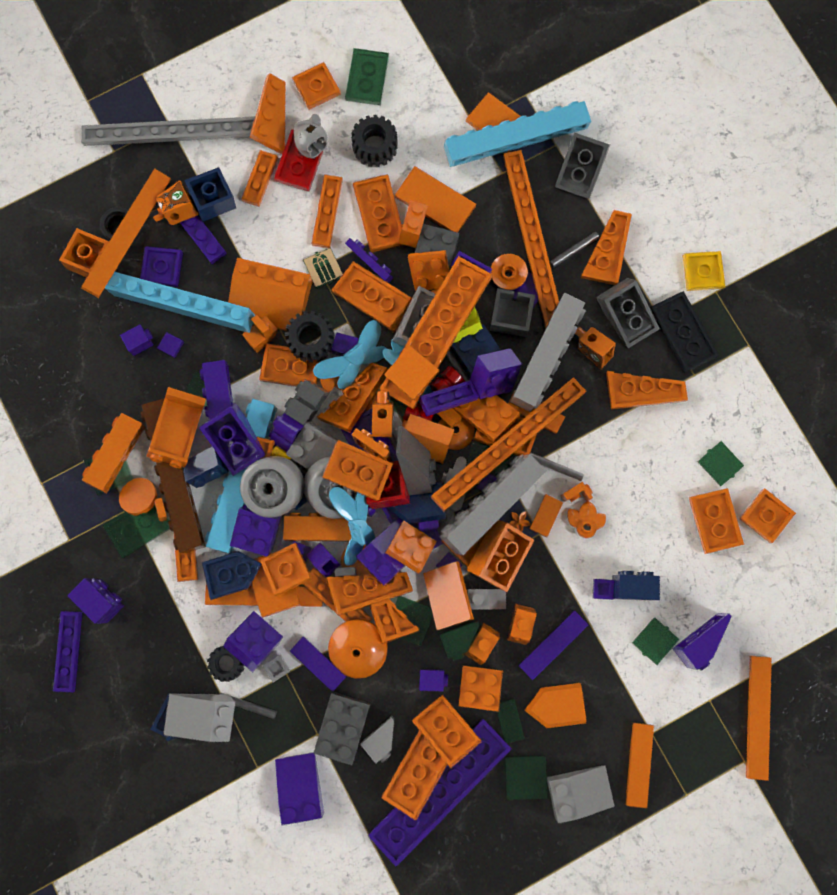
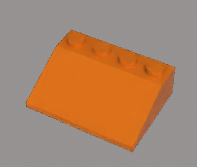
[228,258,313,331]

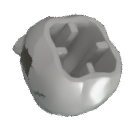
[294,114,328,158]

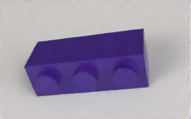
[200,360,233,420]

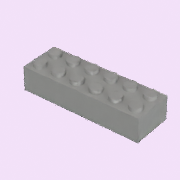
[510,293,586,412]
[439,454,546,555]

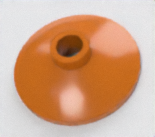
[491,254,528,290]
[438,418,474,450]

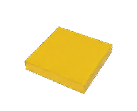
[683,251,725,291]

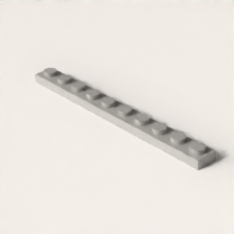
[81,116,255,146]

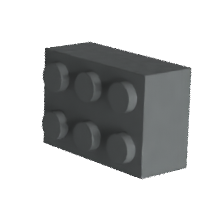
[313,692,371,765]

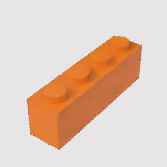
[82,413,145,494]
[283,513,352,542]

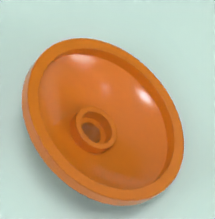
[328,619,388,678]

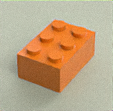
[467,520,534,592]

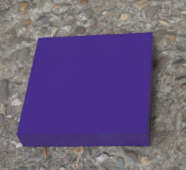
[140,246,183,287]

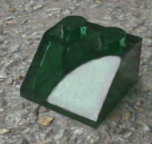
[439,621,479,661]

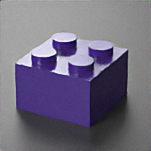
[470,348,522,399]
[230,505,282,556]
[67,578,124,624]
[223,611,283,673]

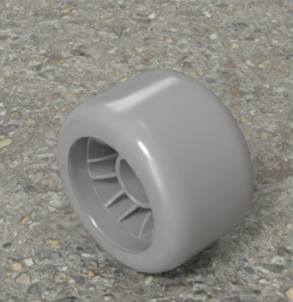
[240,456,304,518]
[304,457,357,519]

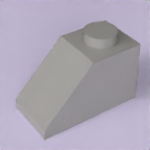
[467,589,506,609]
[360,716,394,764]

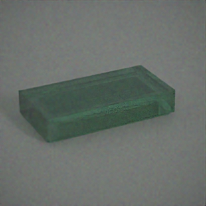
[497,699,525,743]

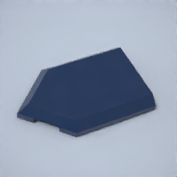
[387,481,447,525]
[202,551,262,600]

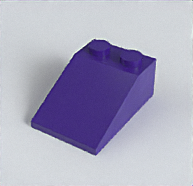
[199,403,266,476]
[356,518,405,586]
[672,613,732,671]
[275,752,324,826]

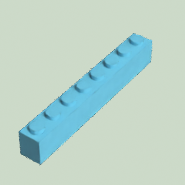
[444,101,591,167]
[105,272,255,333]
[205,399,277,554]

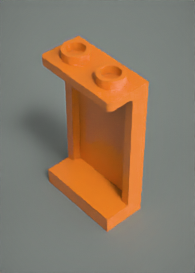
[146,387,206,468]

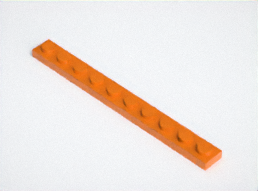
[503,150,559,329]
[431,377,586,512]

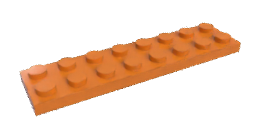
[380,256,492,409]

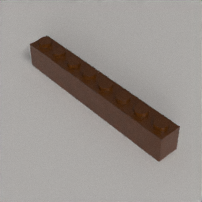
[141,398,206,554]

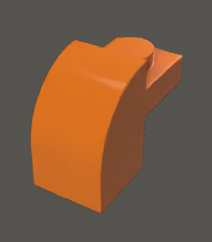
[242,315,278,353]

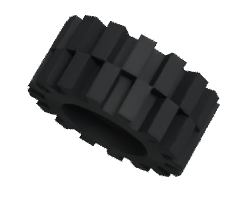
[207,646,244,682]

